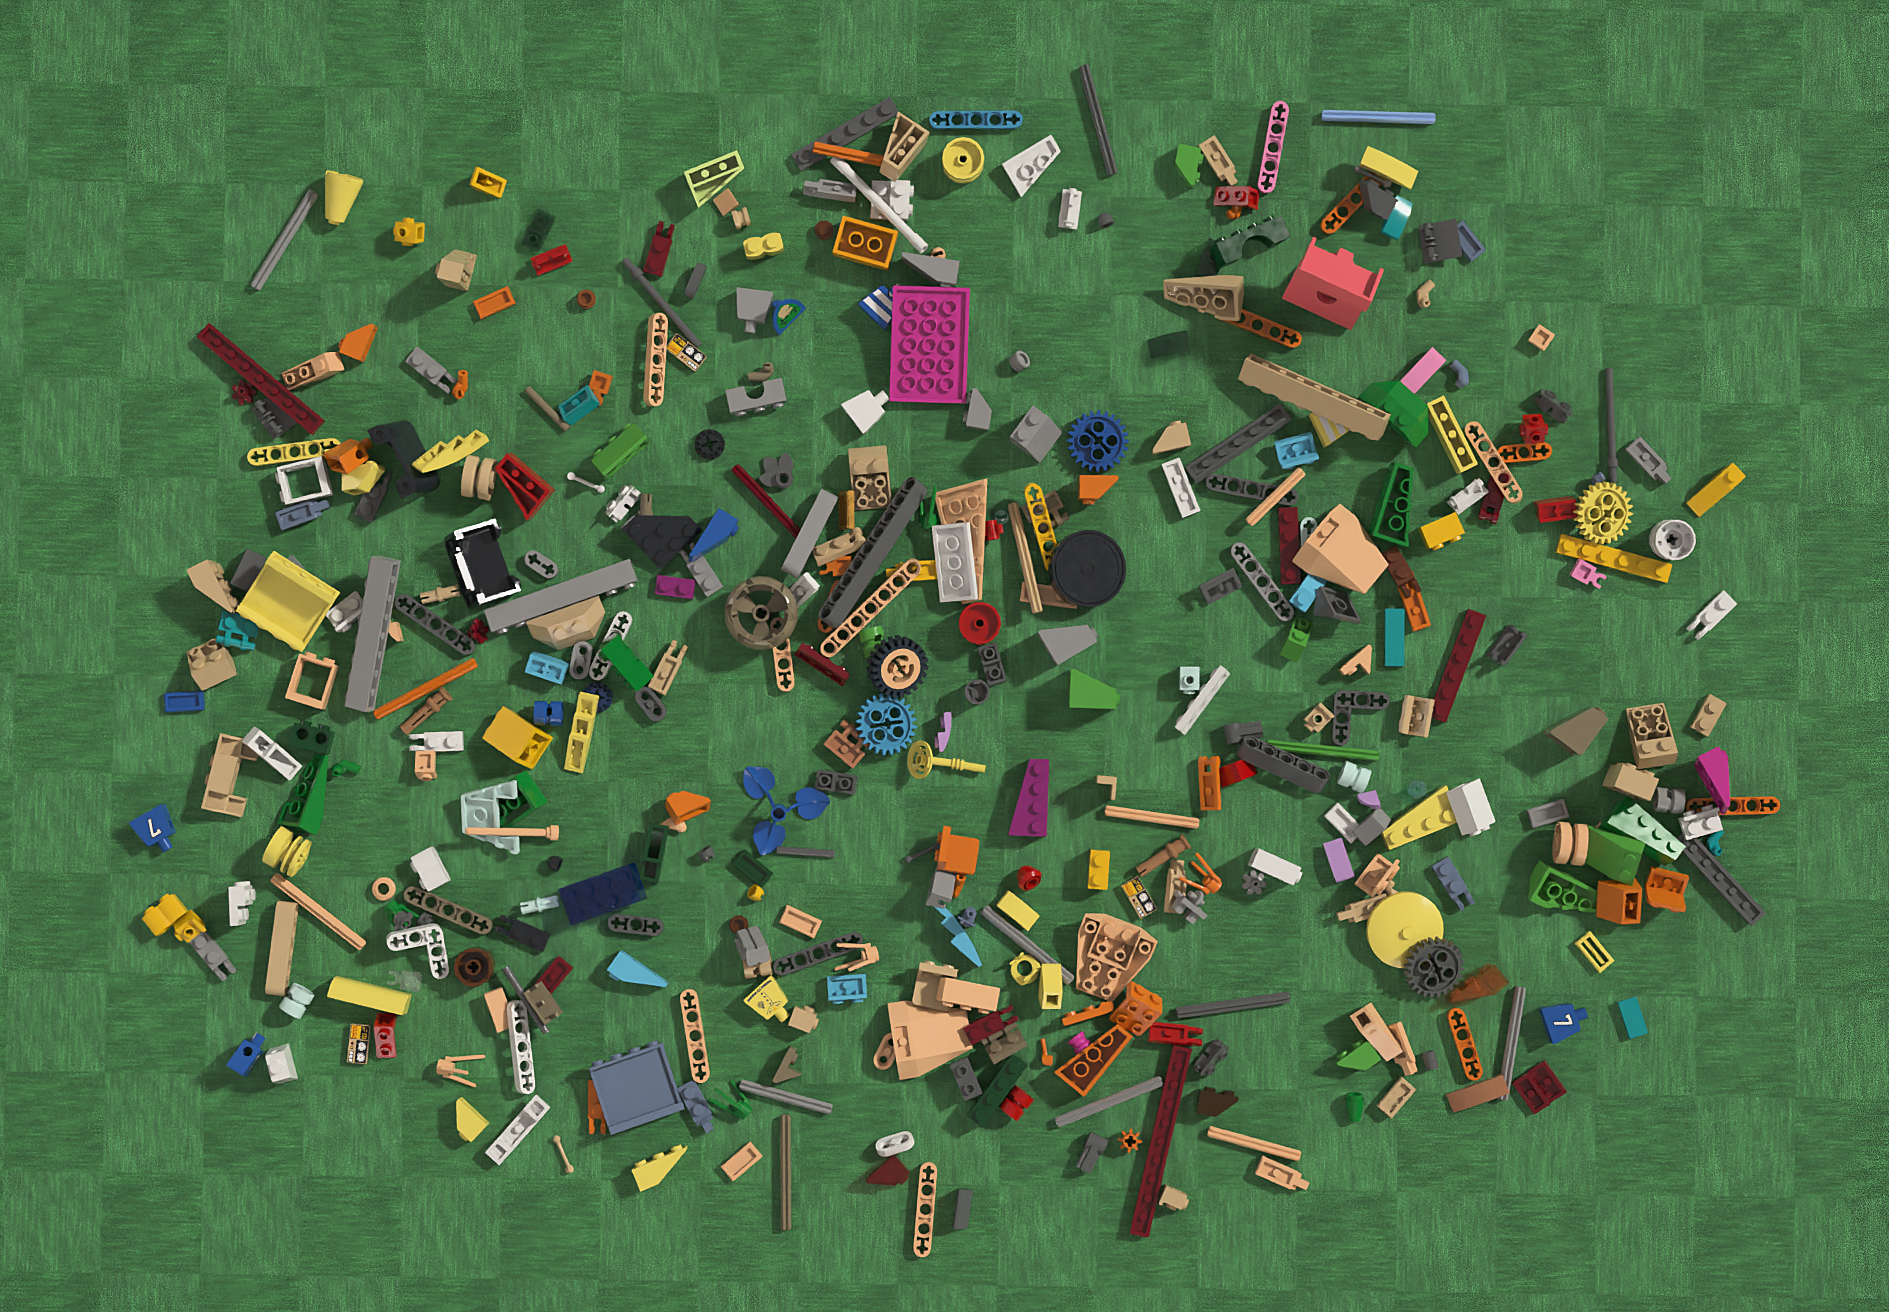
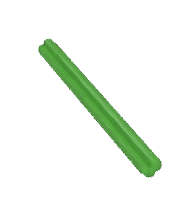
[1266,740,1380,761]

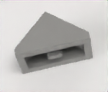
[1352,809,1391,846]

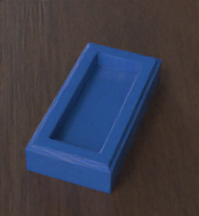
[164,691,205,712]

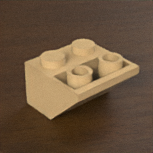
[187,638,237,691]

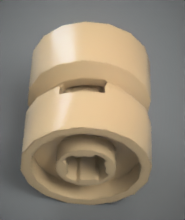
[743,951,773,979]

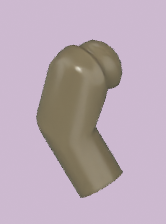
[748,362,774,382]

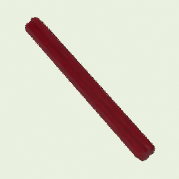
[731,464,815,548]

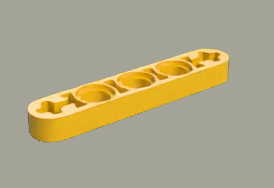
[1023,482,1057,571]

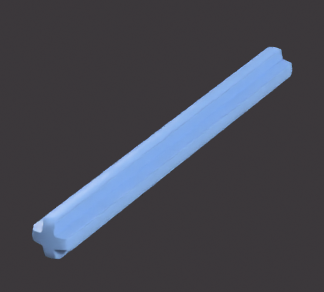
[1321,110,1435,124]

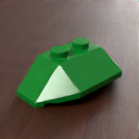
[1358,380,1428,448]

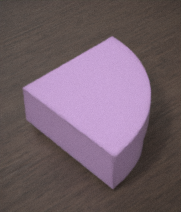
[1357,790,1381,809]

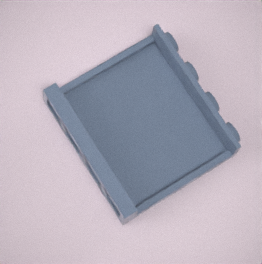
[588,1040,685,1135]

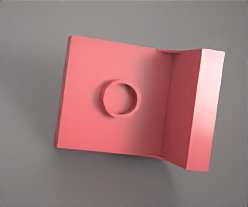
[1282,237,1384,330]

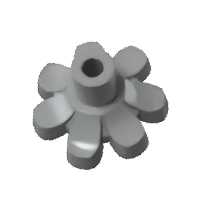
[1241,870,1266,895]

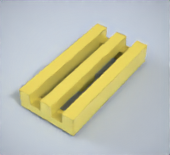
[1574,931,1614,973]

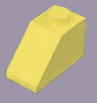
[456,1097,489,1142]

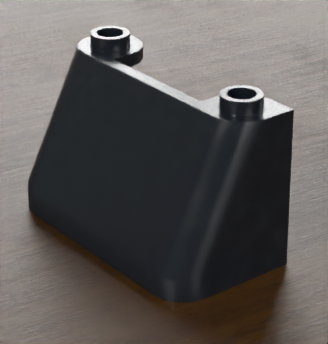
[367,420,440,503]
[444,519,521,610]

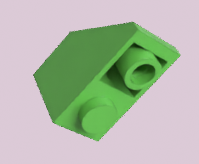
[1174,144,1204,189]
[1279,616,1313,662]
[1335,1039,1382,1071]

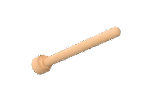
[465,825,559,841]

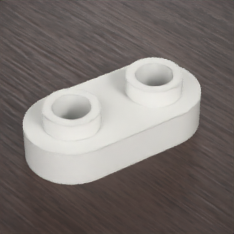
[876,1131,914,1157]

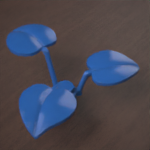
[743,766,830,855]

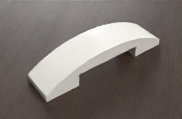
[485,1095,550,1165]

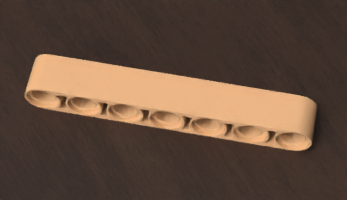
[820,558,921,657]

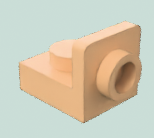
[415,750,437,781]

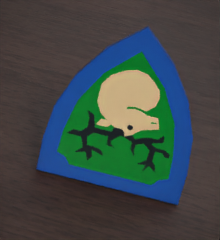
[771,299,806,335]

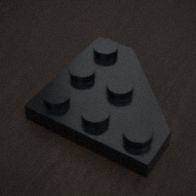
[621,514,702,570]

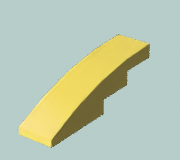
[411,430,489,473]
[564,692,599,773]

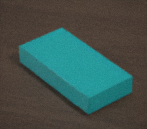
[1617,996,1648,1039]

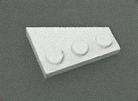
[1002,135,1061,197]

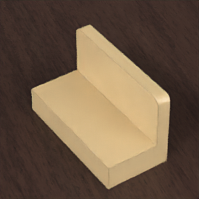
[1095,775,1117,800]

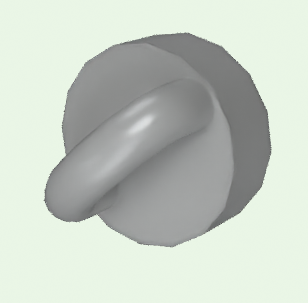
[1009,351,1030,372]

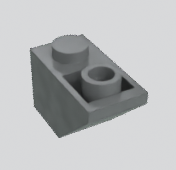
[1359,179,1398,220]

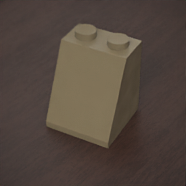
[1543,707,1608,756]

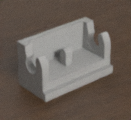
[926,867,957,909]

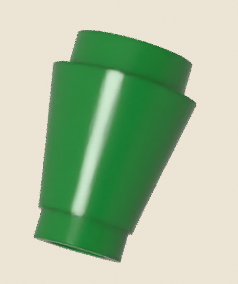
[1345,1092,1364,1122]

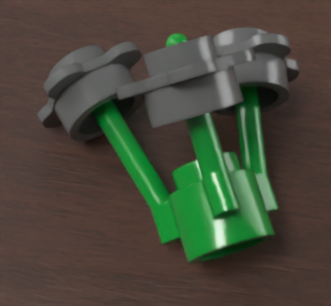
[384,900,434,945]

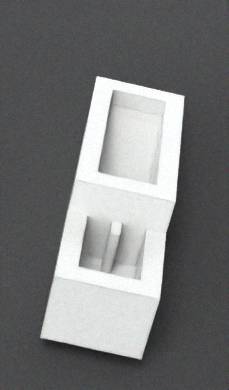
[242,727,302,781]

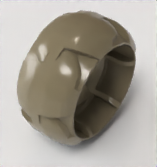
[724,576,798,650]

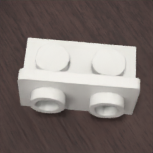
[326,591,362,633]
[1678,805,1723,840]

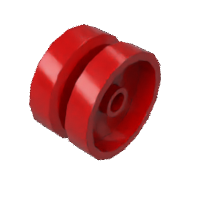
[959,602,1001,645]

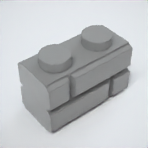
[734,926,770,966]

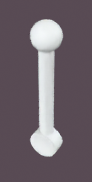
[567,472,605,493]

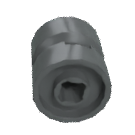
[964,679,989,705]

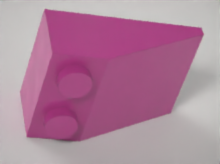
[1694,746,1730,815]

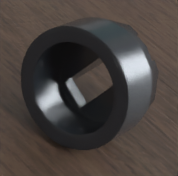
[547,855,563,872]

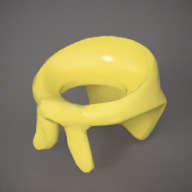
[1009,952,1041,986]

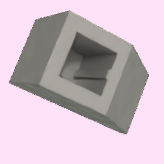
[963,388,992,431]

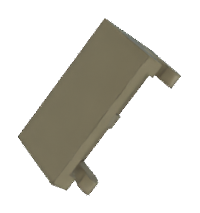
[523,981,563,1025]

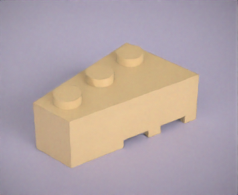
[879,112,930,182]
[435,249,477,292]

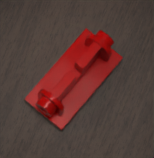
[531,244,573,276]

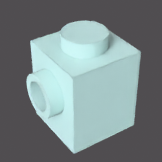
[1179,667,1199,694]

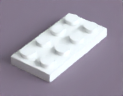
[932,522,978,602]

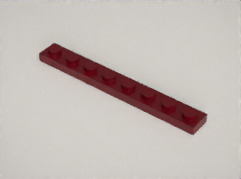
[197,323,325,435]

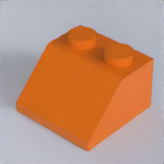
[1078,475,1118,505]

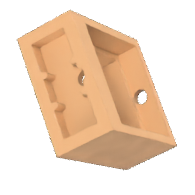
[285,652,339,710]

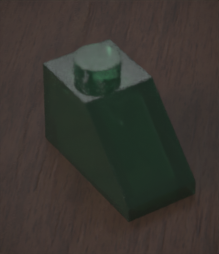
[1147,330,1190,359]

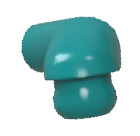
[1707,830,1724,856]

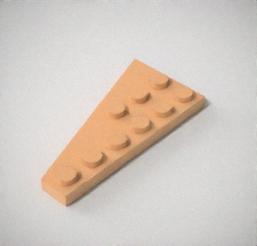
[935,479,987,604]

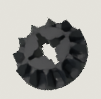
[695,429,725,460]

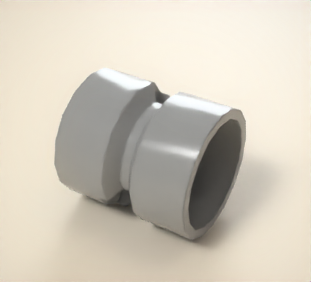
[1653,787,1685,814]

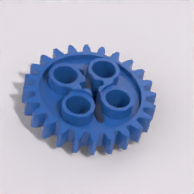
[1067,410,1129,473]

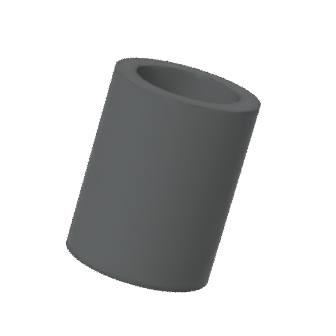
[1421,1050,1439,1071]

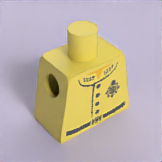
[743,975,790,1023]

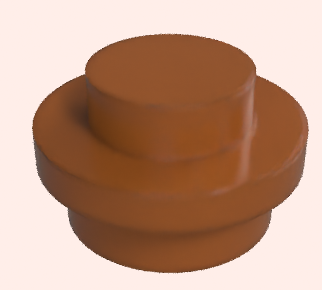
[577,290,596,309]

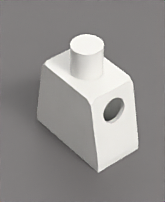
[841,390,889,435]
[265,1043,298,1084]

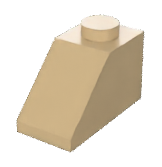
[1151,420,1191,455]

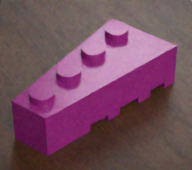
[1008,759,1049,837]

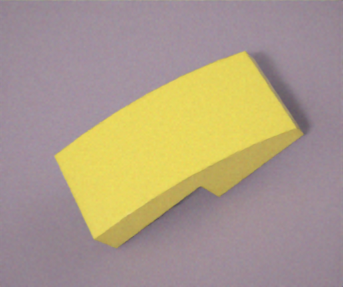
[996,890,1039,931]

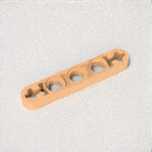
[643,313,668,407]
[1465,421,1523,504]
[680,989,710,1083]
[914,1161,937,1257]

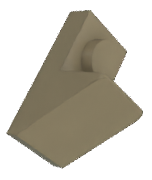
[772,1045,802,1083]

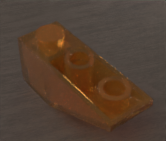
[1447,963,1509,1003]

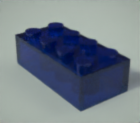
[558,862,647,925]

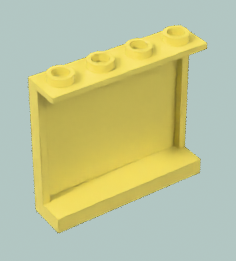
[235,551,340,652]

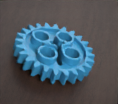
[855,693,917,756]

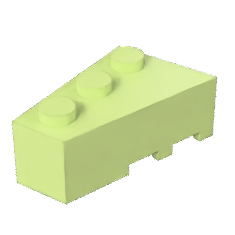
[684,150,744,208]

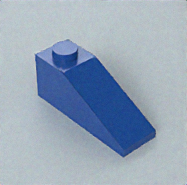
[688,508,739,563]

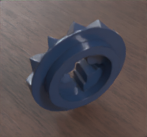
[583,682,613,713]

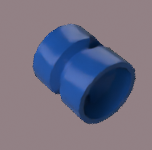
[534,701,564,726]

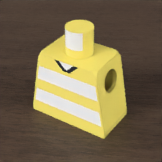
[1308,413,1349,448]

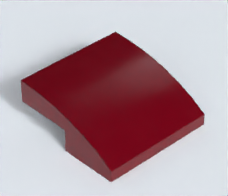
[1512,1059,1567,1115]

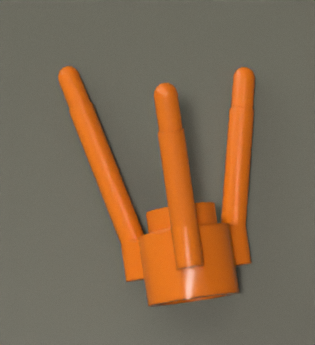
[1179,853,1222,894]

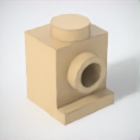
[1303,703,1334,733]
[1157,1184,1189,1211]

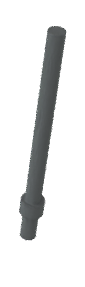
[622,257,702,348]
[1605,368,1618,483]

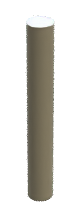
[524,386,570,432]

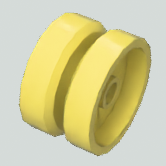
[942,137,984,184]

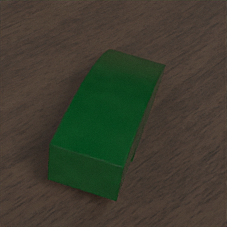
[639,822,669,883]

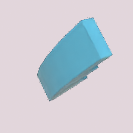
[935,901,982,967]

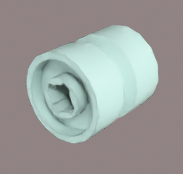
[1337,761,1371,793]
[279,983,315,1019]

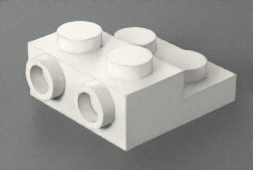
[870,180,914,221]
[228,881,256,926]

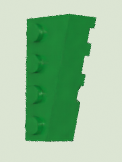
[1368,462,1414,548]

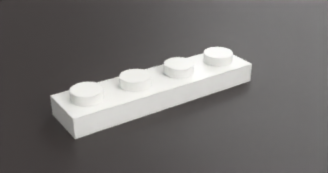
[1175,665,1230,735]

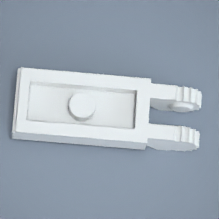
[1686,590,1737,640]
[409,731,464,751]

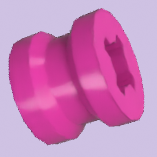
[1067,1031,1091,1055]

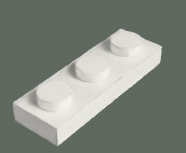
[1161,457,1200,518]

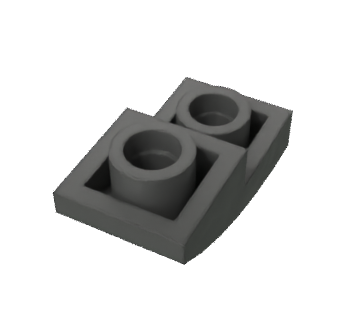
[978,643,1007,687]
[815,770,858,795]

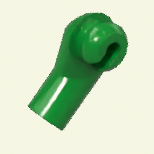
[331,760,361,777]

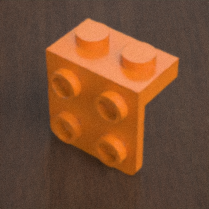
[934,826,979,875]
[1644,866,1689,913]
[1110,981,1162,1036]

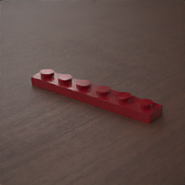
[1431,609,1487,723]

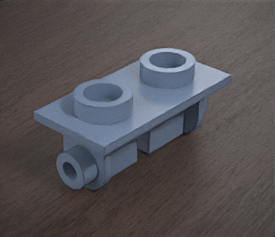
[957,906,977,928]

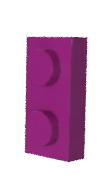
[655,575,696,599]

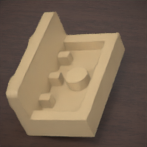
[1398,695,1435,738]

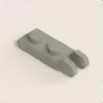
[405,347,458,393]
[680,543,723,597]
[189,931,237,981]

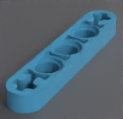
[929,111,1023,130]

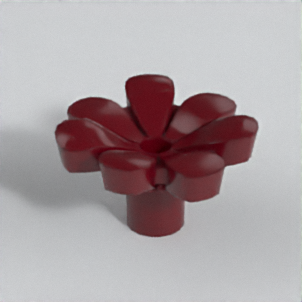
[232,380,257,405]
[467,618,489,643]

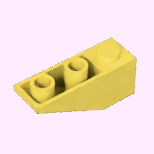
[632,1144,688,1192]

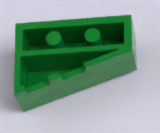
[597,632,654,691]

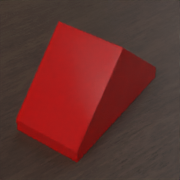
[1219,759,1257,787]

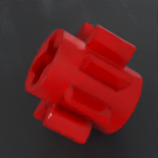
[985,520,1004,541]

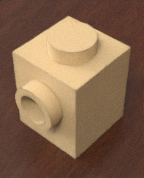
[788,1005,819,1033]

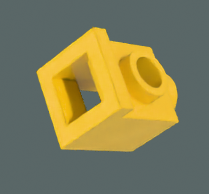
[173,910,206,943]

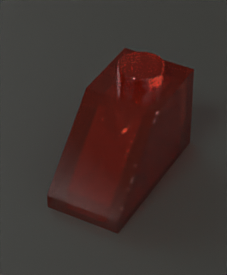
[865,1154,910,1186]

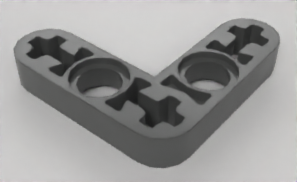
[1331,690,1390,746]

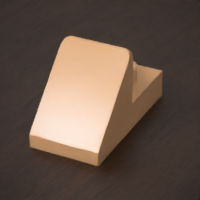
[1338,644,1372,676]

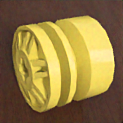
[262,826,312,877]

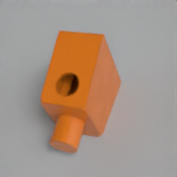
[323,438,373,474]

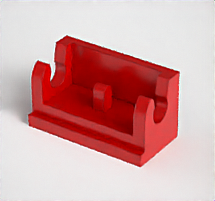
[1534,496,1578,523]

